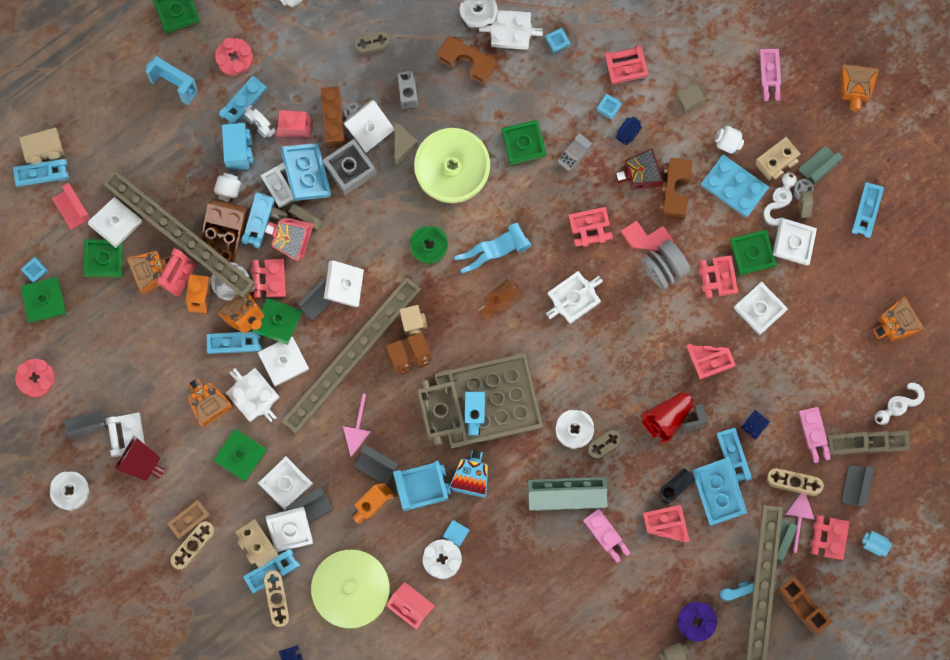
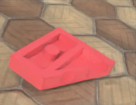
[686,344,736,380]
[643,505,690,543]

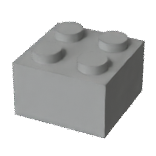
[323,139,376,196]

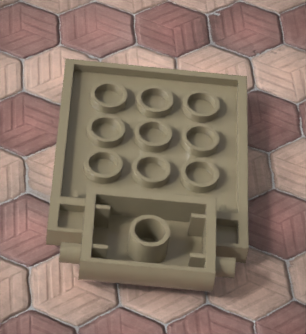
[417,353,543,449]

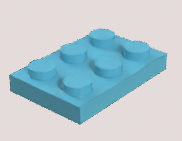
[281,143,331,201]
[701,155,769,218]
[692,458,748,526]

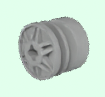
[641,239,691,290]

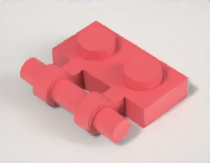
[568,207,613,247]
[698,255,738,299]
[250,259,286,299]
[810,515,850,561]

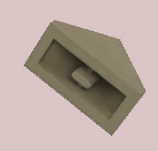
[395,123,418,164]

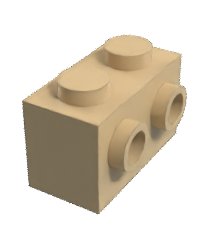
[19,127,65,165]
[755,137,800,181]
[399,305,427,339]
[236,519,279,568]

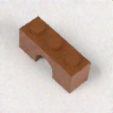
[437,35,497,86]
[320,86,345,148]
[659,158,693,220]
[776,576,833,636]

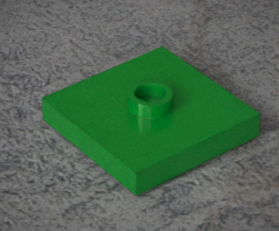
[153,0,201,34]
[501,120,547,165]
[729,229,777,276]
[83,239,123,278]
[20,277,67,324]
[252,298,302,345]
[213,429,267,482]

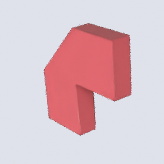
[621,221,674,253]

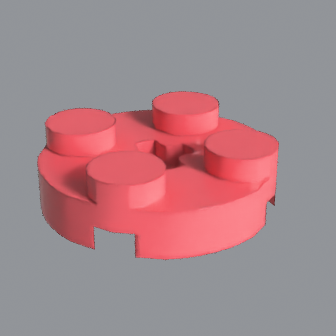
[215,38,253,76]
[15,359,55,398]

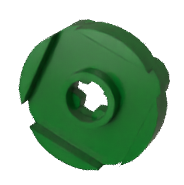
[410,226,448,265]

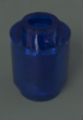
[615,116,642,145]

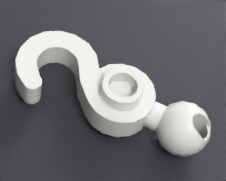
[763,173,797,226]
[874,383,925,425]

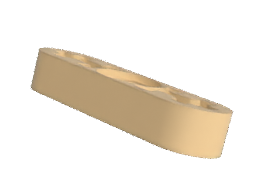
[767,468,824,496]
[171,521,215,570]
[264,570,289,627]

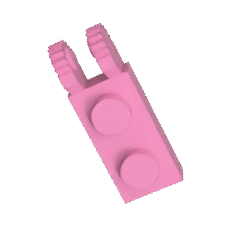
[759,49,781,101]
[799,407,831,463]
[583,509,631,563]

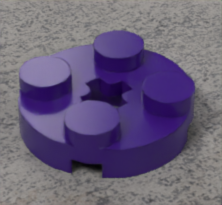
[677,602,717,642]

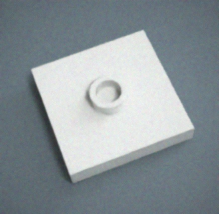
[343,100,395,153]
[88,197,142,248]
[773,218,817,266]
[324,261,364,307]
[733,281,788,335]
[258,336,309,387]
[258,456,313,511]
[266,507,313,552]

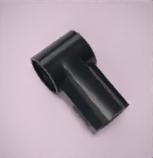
[659,468,696,504]

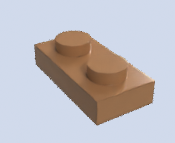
[167,500,210,540]

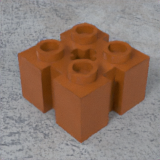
[386,332,432,375]

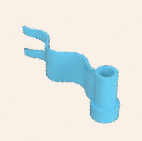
[454,223,531,274]

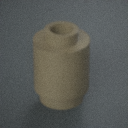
[658,643,689,660]

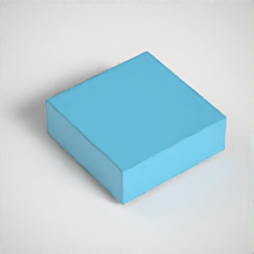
[545,28,570,53]
[596,94,622,120]
[21,257,48,283]
[443,520,470,547]

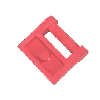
[604,45,648,85]
[155,248,197,297]

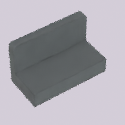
[298,277,333,322]
[681,403,707,434]
[64,410,107,440]
[354,445,399,485]
[841,465,874,508]
[287,487,333,524]

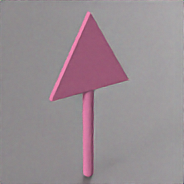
[343,393,371,457]
[786,494,815,553]

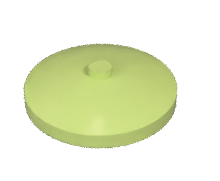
[414,128,490,203]
[311,550,390,629]

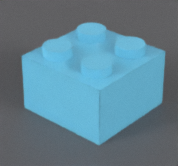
[222,123,254,172]

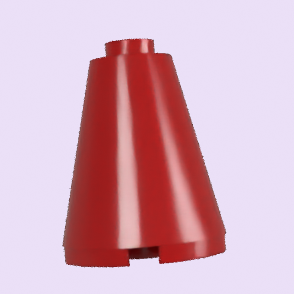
[641,392,694,444]

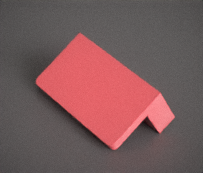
[52,183,91,230]
[386,583,435,630]

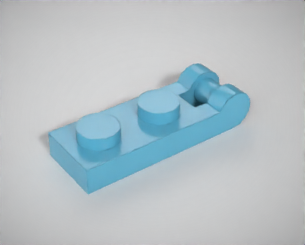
[219,76,267,124]
[13,159,69,187]
[851,182,884,238]
[241,192,275,249]
[207,331,262,354]
[716,428,752,484]
[243,549,301,594]
[720,580,776,601]

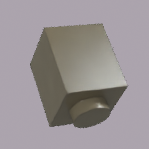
[675,83,707,115]

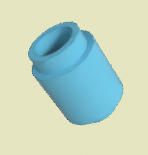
[861,531,892,557]

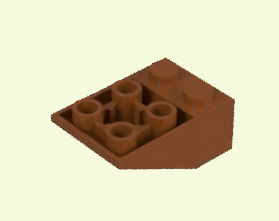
[201,199,249,263]

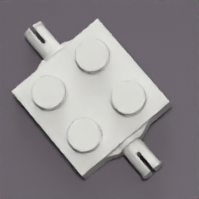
[479,10,543,50]
[546,271,603,324]
[226,368,280,423]

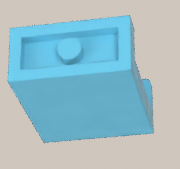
[146,56,198,105]
[393,460,451,512]

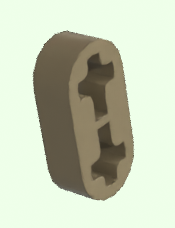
[355,32,390,55]
[799,191,813,218]
[288,204,323,231]
[588,430,621,460]

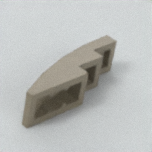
[828,430,911,455]

